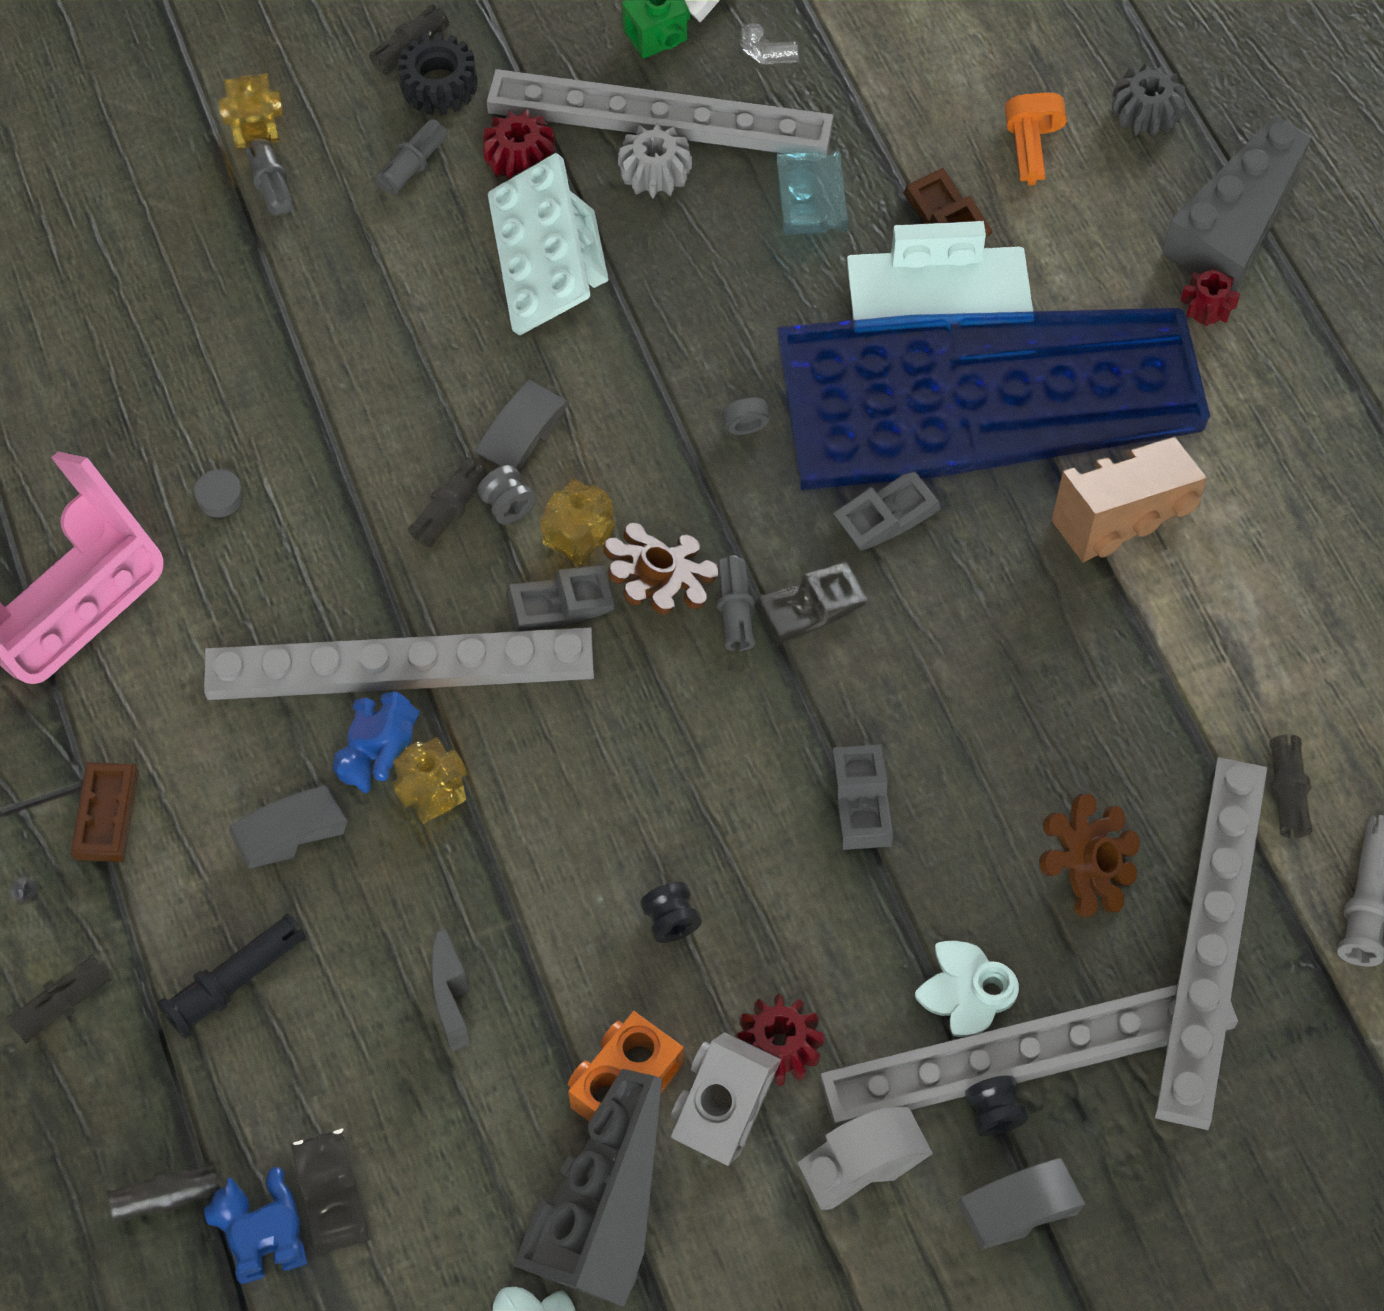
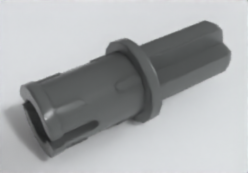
[376,119,447,195]
[245,139,292,216]
[717,555,755,651]

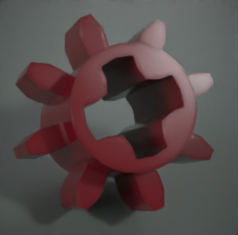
[1180,268,1240,327]

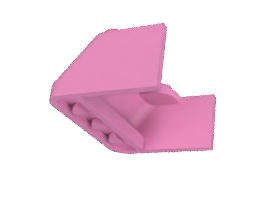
[0,452,163,684]

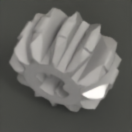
[618,123,692,199]

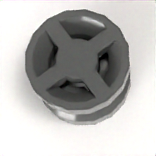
[477,465,536,524]

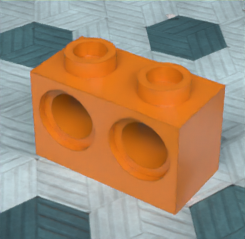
[568,1011,684,1122]

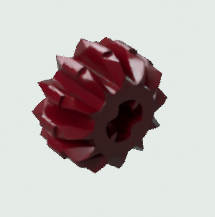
[482,109,555,180]
[735,993,825,1086]

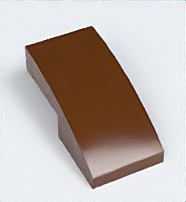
[903,168,992,237]

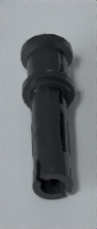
[157,913,306,1039]

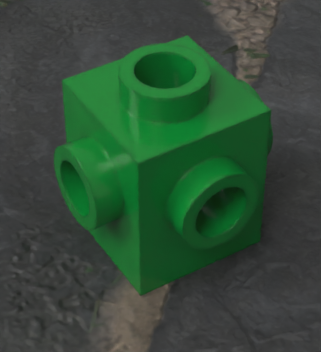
[622,0,690,59]

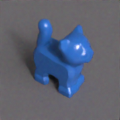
[333,691,420,793]
[204,1167,308,1284]

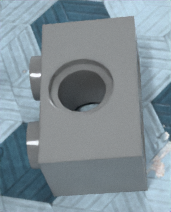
[671,1032,781,1166]

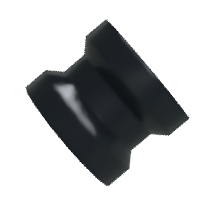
[640,882,702,943]
[965,1075,1028,1136]

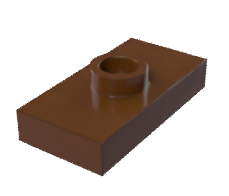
[70,762,139,862]

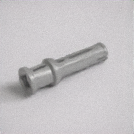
[1337,815,1384,967]

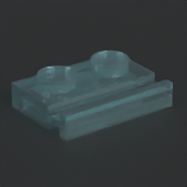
[777,151,848,235]

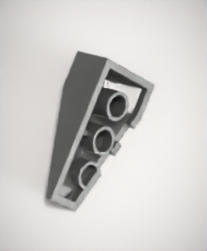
[514,1069,662,1307]

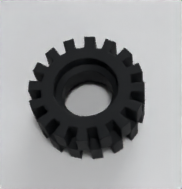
[398,33,477,115]

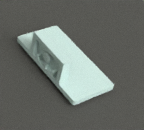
[488,153,609,335]
[847,221,1034,333]

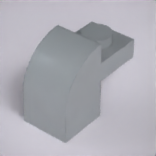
[798,1107,933,1210]

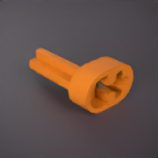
[1004,93,1067,185]

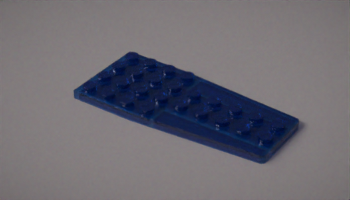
[777,308,1210,490]

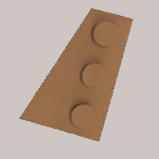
[1052,437,1207,563]

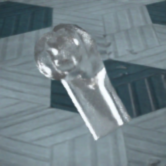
[739,23,799,65]

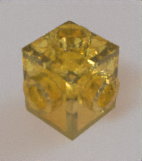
[219,73,284,148]
[541,478,616,565]
[391,737,467,824]

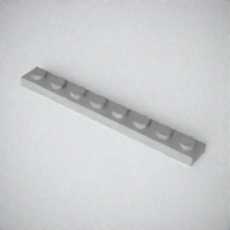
[487,69,834,159]
[204,627,594,700]
[1155,757,1268,1130]
[820,984,1238,1129]

